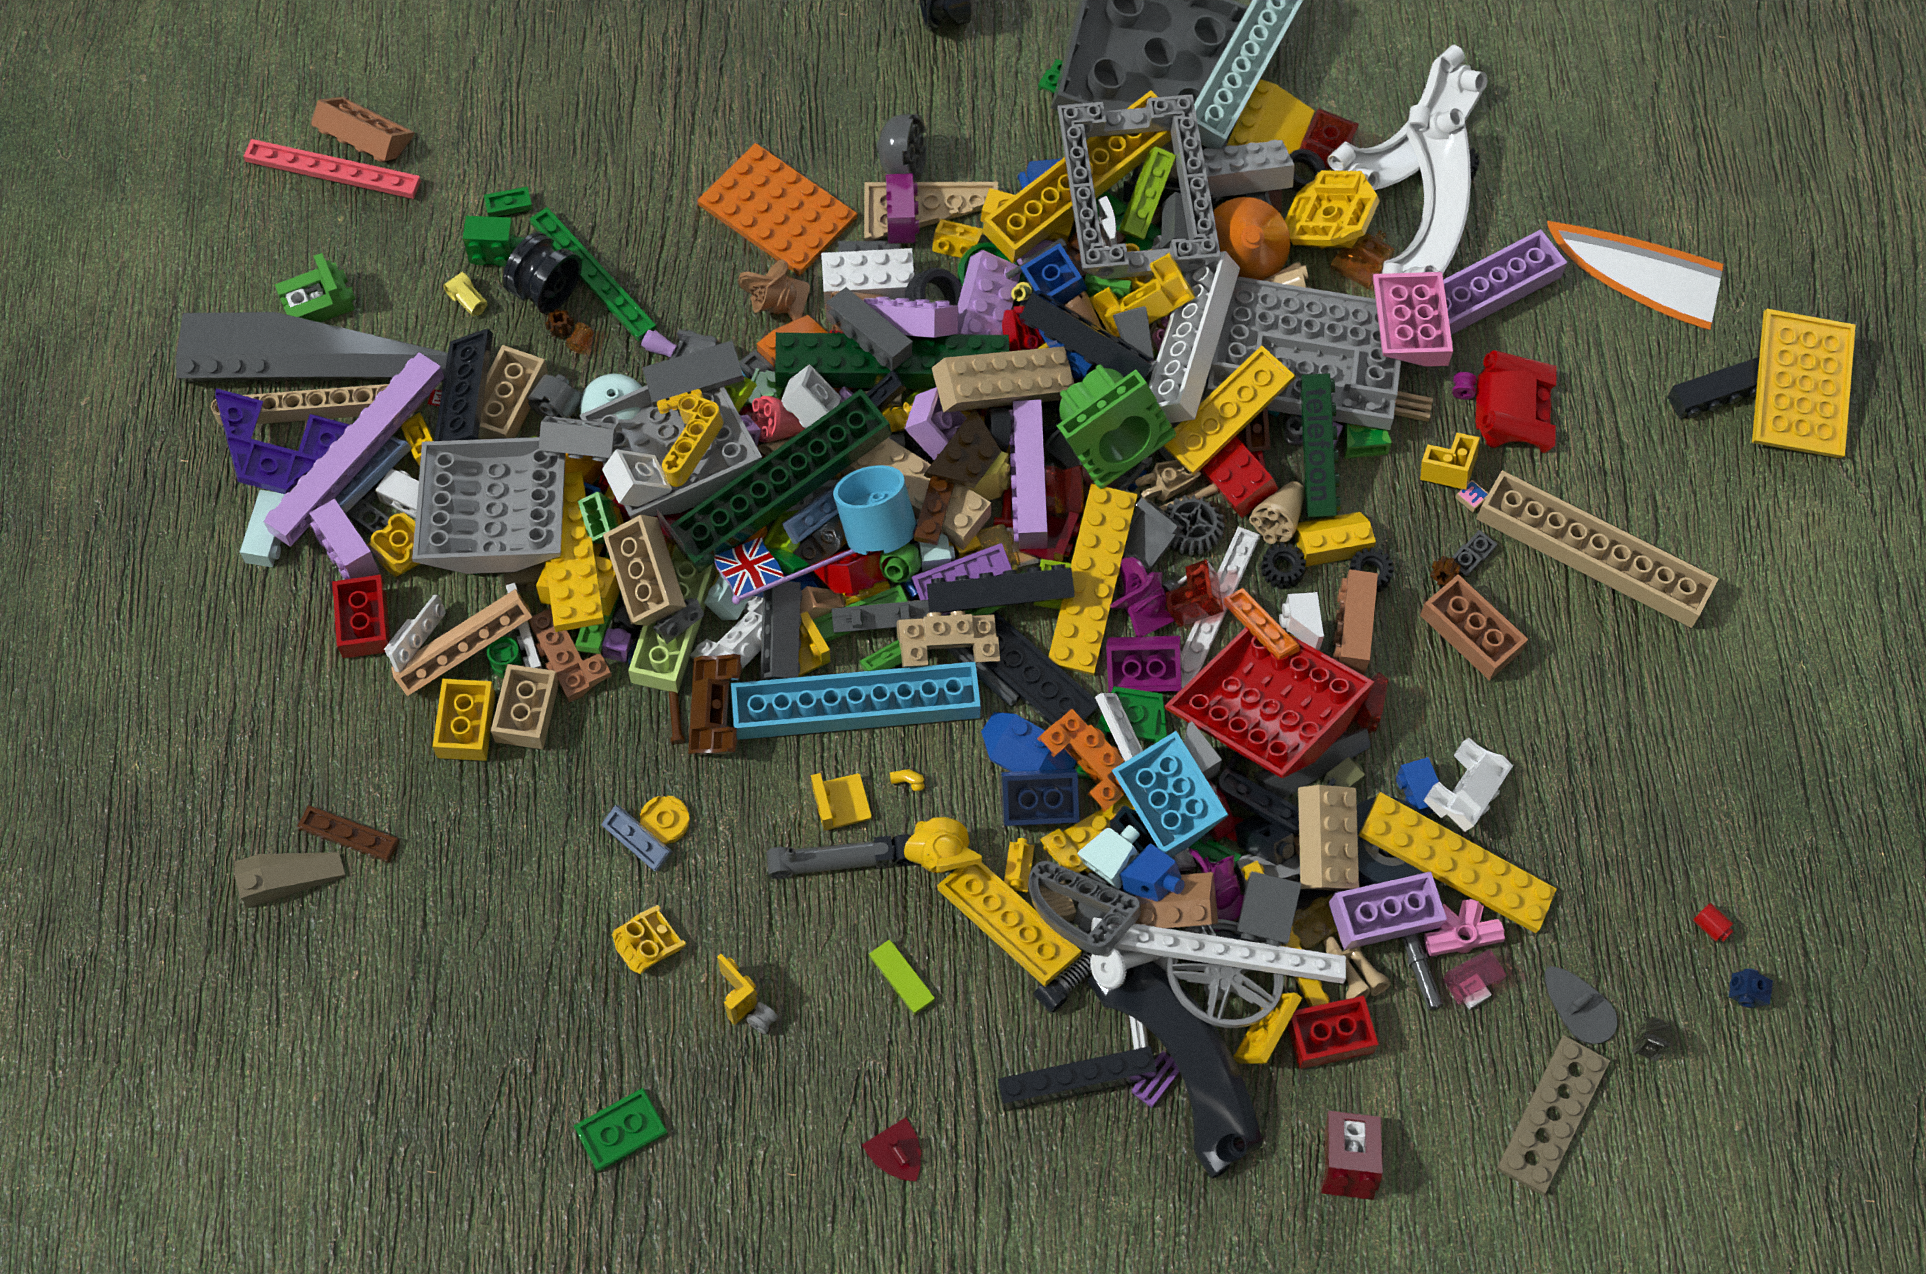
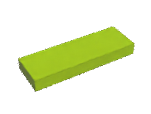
[869,939,935,1015]

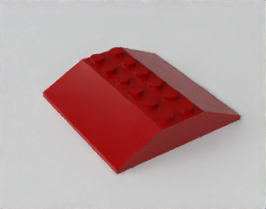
[1165,626,1374,779]

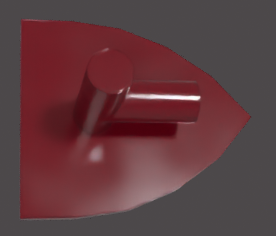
[862,1117,921,1182]

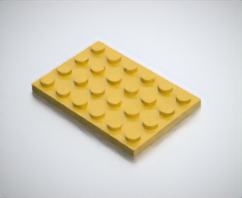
[1752,309,1856,459]

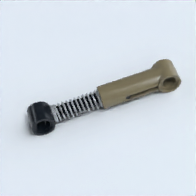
[1033,922,1136,1014]

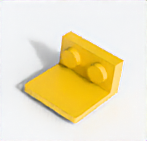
[798,611,831,677]
[811,773,871,831]
[717,954,757,1025]

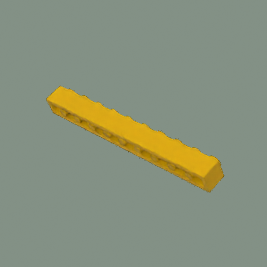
[1241,861,1330,1007]

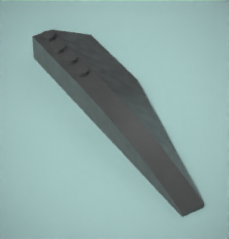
[176,312,448,382]

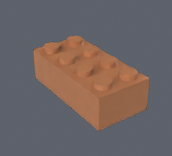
[1331,569,1378,676]
[1420,575,1528,681]

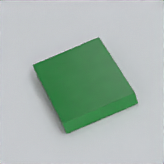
[573,1088,668,1173]

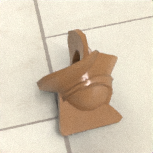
[738,259,810,321]

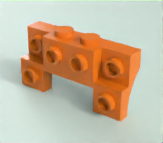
[1037,709,1126,812]

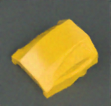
[612,905,686,974]

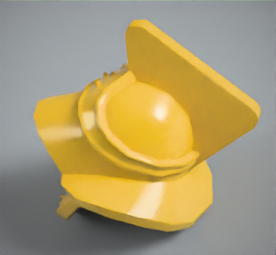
[904,817,982,873]

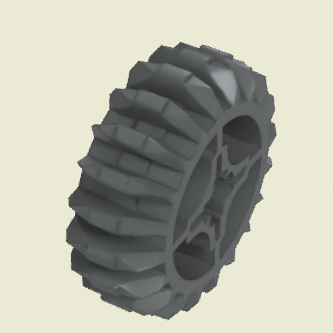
[1164,494,1225,557]

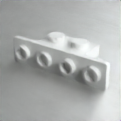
[384,595,446,672]

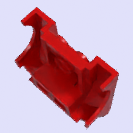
[1476,350,1557,453]

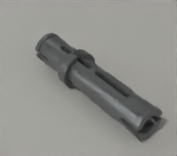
[1402,933,1444,1010]

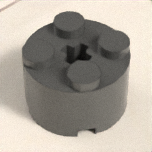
[527,374,583,419]

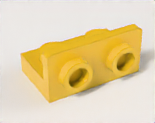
[932,219,983,258]

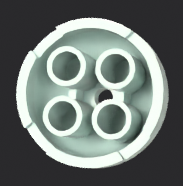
[579,374,642,420]

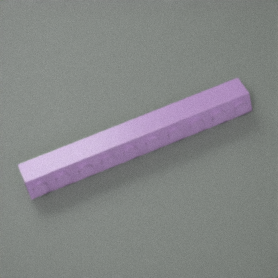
[264,352,444,547]

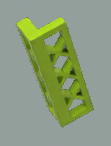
[1118,146,1176,240]

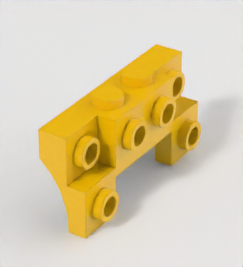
[1090,253,1195,338]

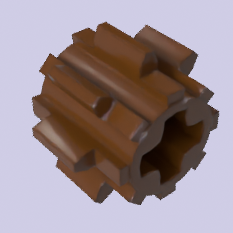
[545,309,574,339]
[1430,556,1461,585]

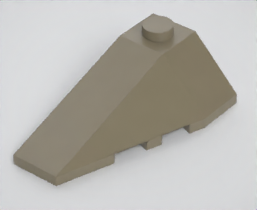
[235,852,346,908]

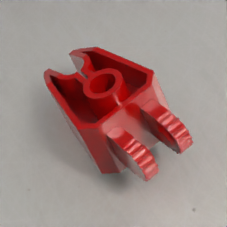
[1002,306,1044,352]

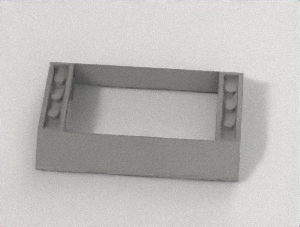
[1057,94,1221,279]

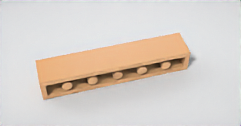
[391,589,532,696]

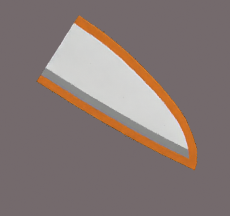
[1547,221,1724,330]

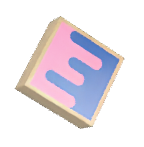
[1455,480,1489,512]

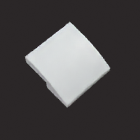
[1098,196,1117,248]

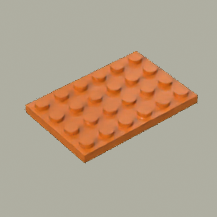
[697,143,857,276]

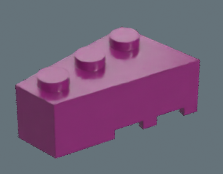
[886,174,919,244]

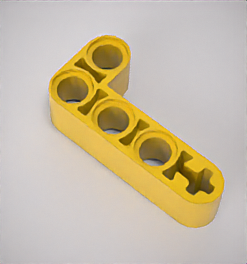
[662,394,723,487]

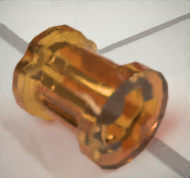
[565,322,594,353]

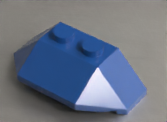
[981,712,1077,772]

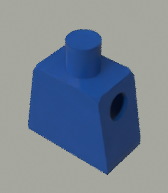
[1119,844,1185,901]

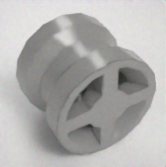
[746,1002,778,1034]

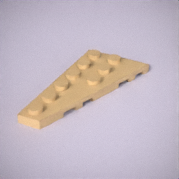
[864,182,998,241]

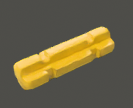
[657,389,703,414]

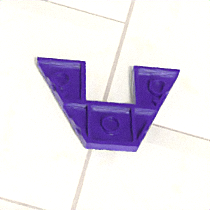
[215,388,350,494]

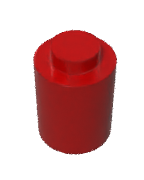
[1693,902,1733,942]

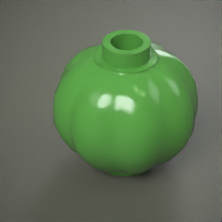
[879,542,922,583]

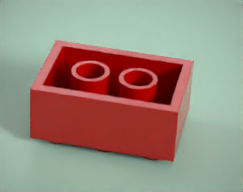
[1200,436,1279,519]
[332,575,390,659]
[1287,996,1379,1069]

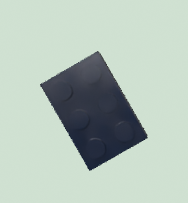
[1001,769,1079,826]

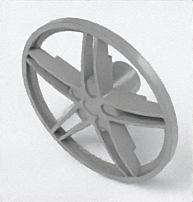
[1167,919,1283,1028]

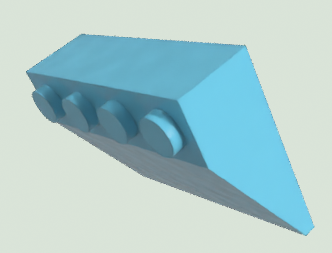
[1112,731,1228,858]

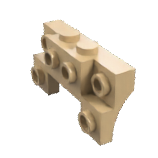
[897,611,1000,668]

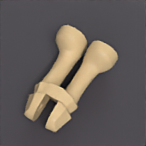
[1324,933,1391,999]

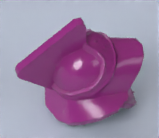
[1110,557,1175,637]
[1188,848,1244,932]

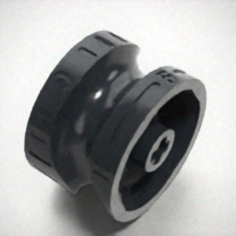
[919,0,971,30]
[502,232,582,314]

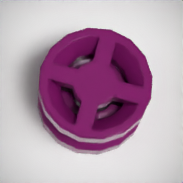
[1452,372,1477,400]

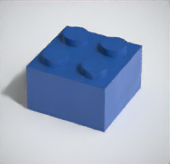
[1021,243,1087,304]

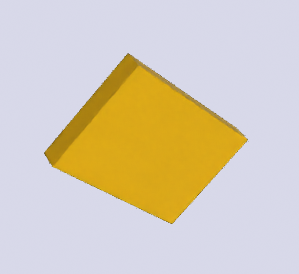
[1233,993,1302,1064]

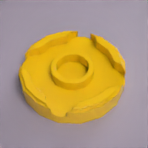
[640,795,690,844]

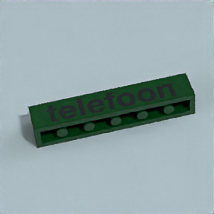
[1300,373,1341,517]

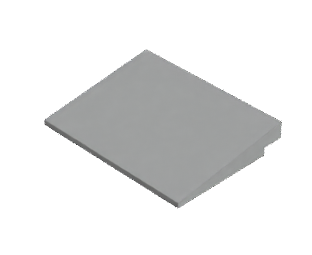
[1205,277,1401,430]

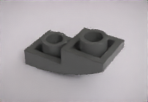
[1450,530,1498,577]

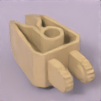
[1135,460,1201,502]

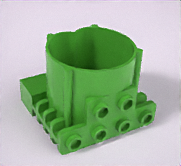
[1056,364,1176,489]

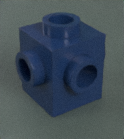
[1728,968,1773,1008]

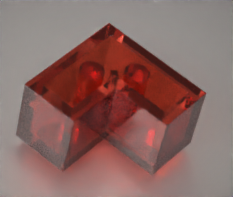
[1166,559,1224,627]

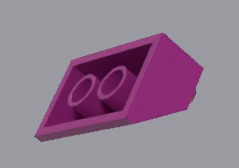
[1106,636,1182,692]

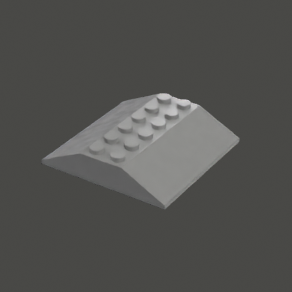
[580,385,763,519]
[412,437,566,574]

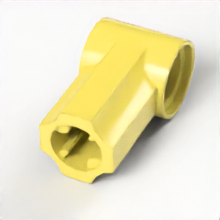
[443,272,488,316]

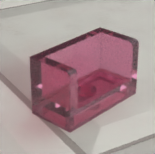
[1443,949,1507,1005]

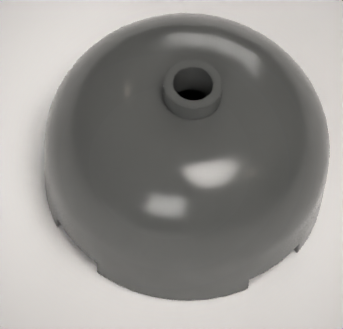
[877,114,927,182]

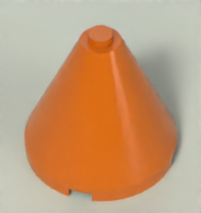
[1213,197,1290,280]

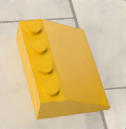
[1227,79,1315,154]

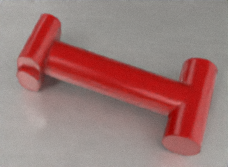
[994,483,1013,528]

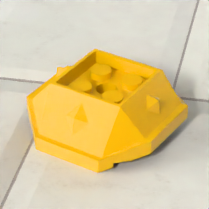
[1285,170,1380,249]

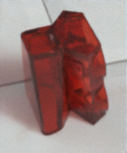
[1044,464,1084,514]
[1346,672,1388,733]

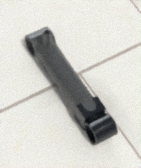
[766,834,916,879]

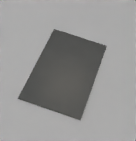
[656,508,687,560]

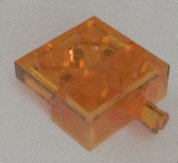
[1330,230,1395,289]

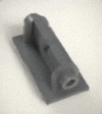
[653,598,704,644]

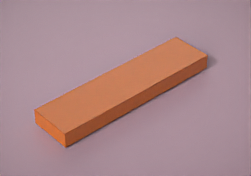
[1223,588,1300,660]

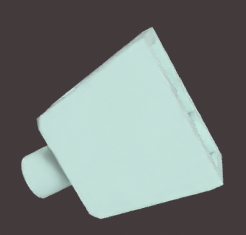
[1077,825,1140,890]

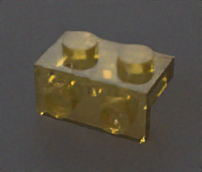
[1292,895,1338,950]

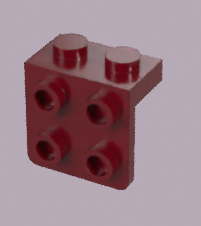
[1019,511,1081,562]

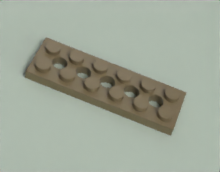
[1495,1035,1610,1196]

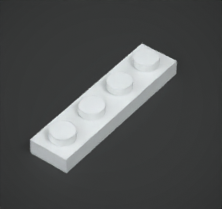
[504,583,543,669]

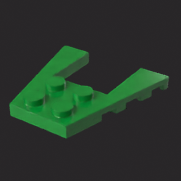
[1077,686,1167,780]

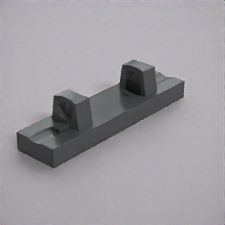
[832,600,929,633]

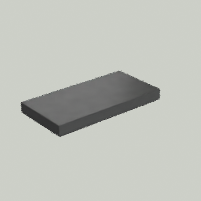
[642,341,744,407]

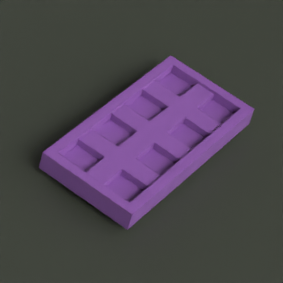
[912,543,1012,616]

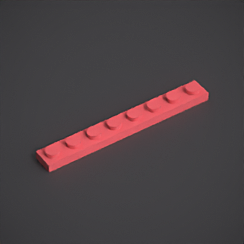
[243,139,421,199]

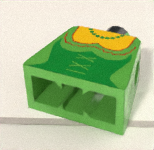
[1344,423,1391,459]
[578,492,625,544]

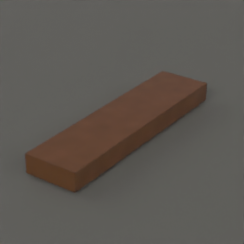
[297,805,400,863]

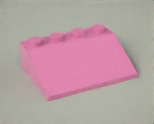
[1373,272,1453,366]

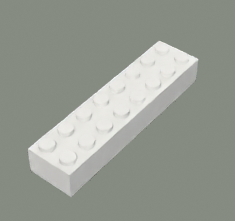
[1149,251,1240,423]

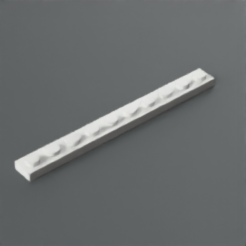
[1091,918,1346,983]

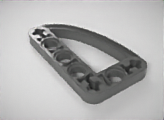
[1028,861,1141,956]

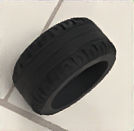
[904,268,963,306]

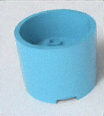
[833,465,917,555]

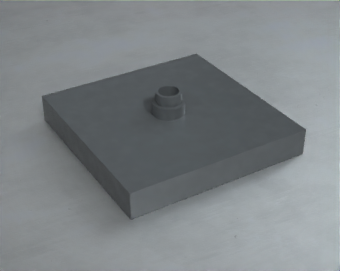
[1051,0,1249,148]

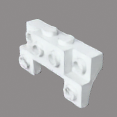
[690,596,763,669]
[1423,738,1513,832]

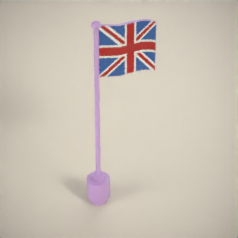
[714,527,916,605]

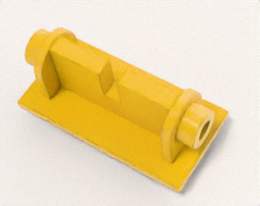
[1040,829,1089,874]
[1004,838,1035,893]

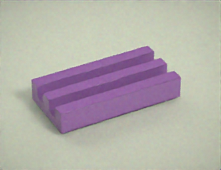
[1131,1050,1180,1108]

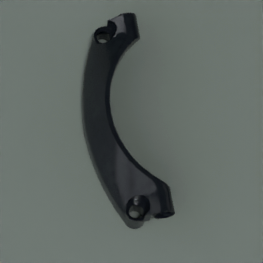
[1088,961,1263,1179]

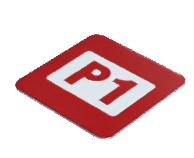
[427,389,442,406]

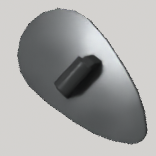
[1544,966,1618,1044]

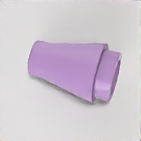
[641,330,677,357]

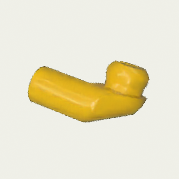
[889,769,925,791]

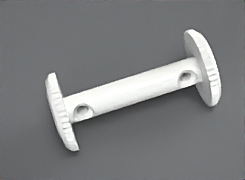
[1090,947,1179,990]

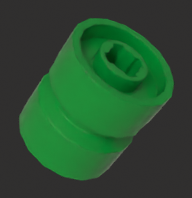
[487,636,523,679]

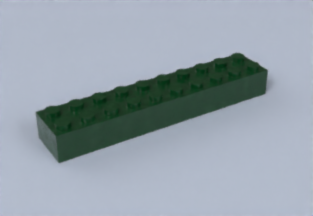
[775,332,1009,389]
[670,389,892,573]

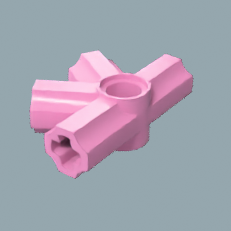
[1424,899,1505,957]

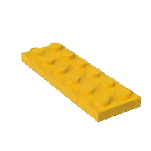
[1163,345,1296,475]
[937,862,1081,987]

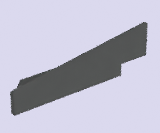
[1113,306,1154,385]
[1254,728,1371,799]

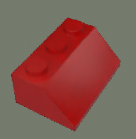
[811,548,891,597]

